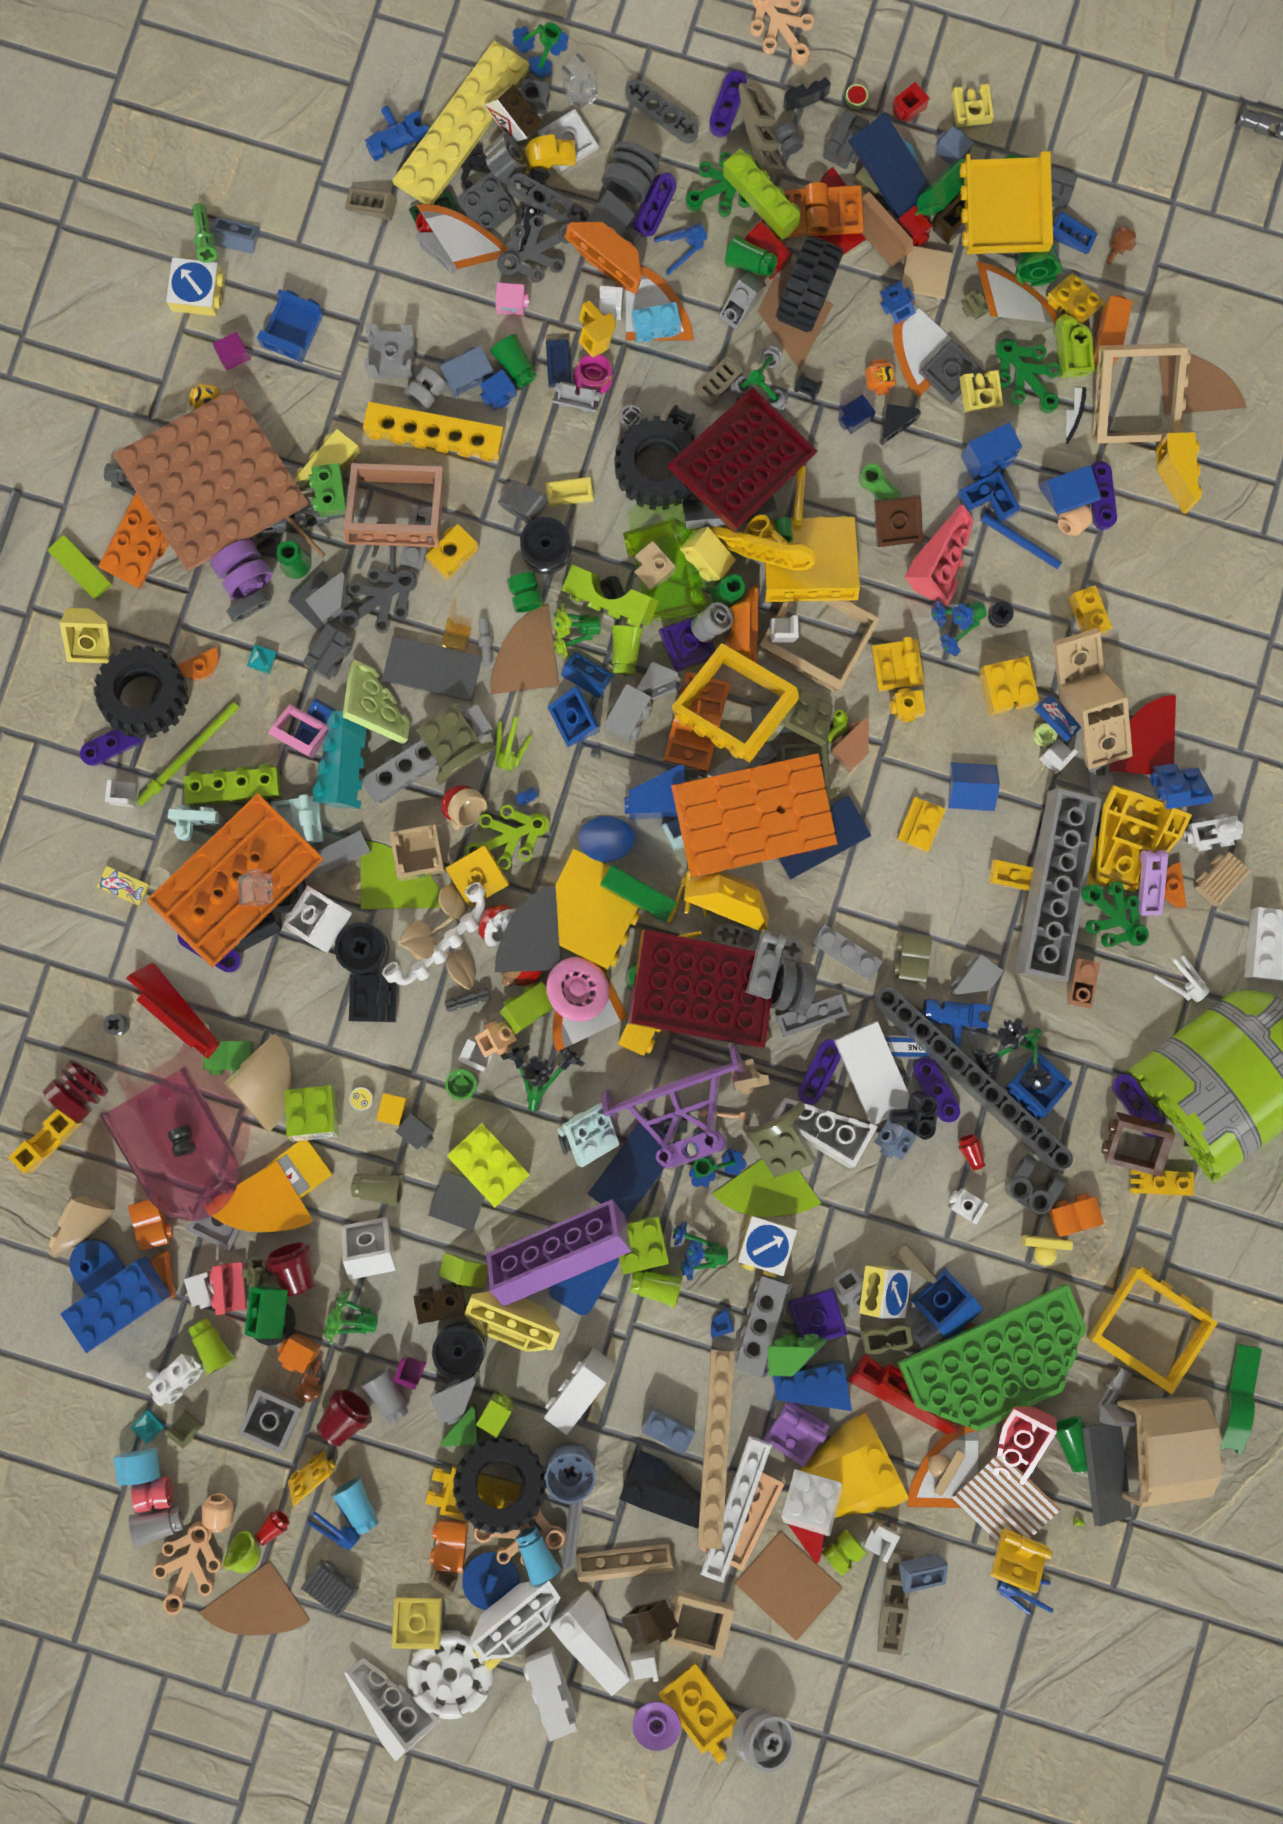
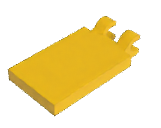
[425,1465,521,1521]
[658,1662,738,1764]

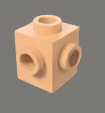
[474,1020,517,1058]

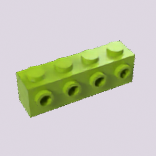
[723,148,800,240]
[183,764,282,807]

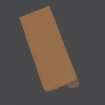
[861,192,913,266]

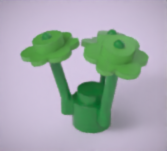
[323,1289,378,1345]

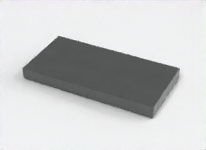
[682,496,778,529]
[382,636,482,702]
[1083,1423,1132,1526]

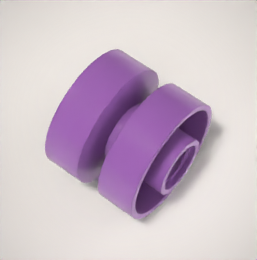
[210,539,273,600]

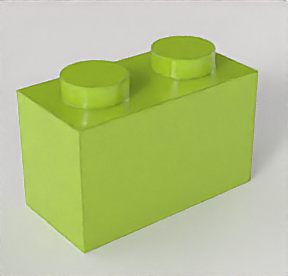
[500,982,554,1035]
[476,1392,514,1438]

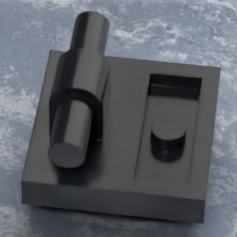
[349,974,398,1022]

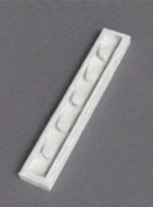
[700,1435,772,1583]

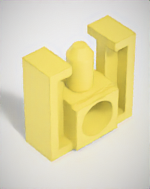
[951,84,994,128]
[959,370,1003,413]

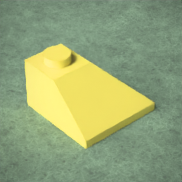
[60,608,113,663]

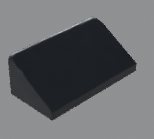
[236,911,281,952]

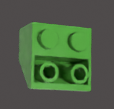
[767,1333,826,1376]

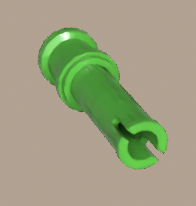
[192,203,217,263]

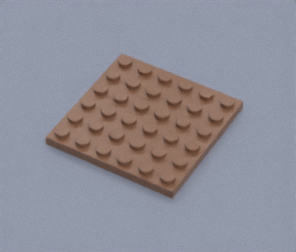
[113,388,308,572]

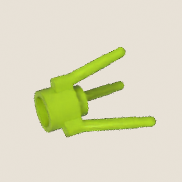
[494,716,533,771]

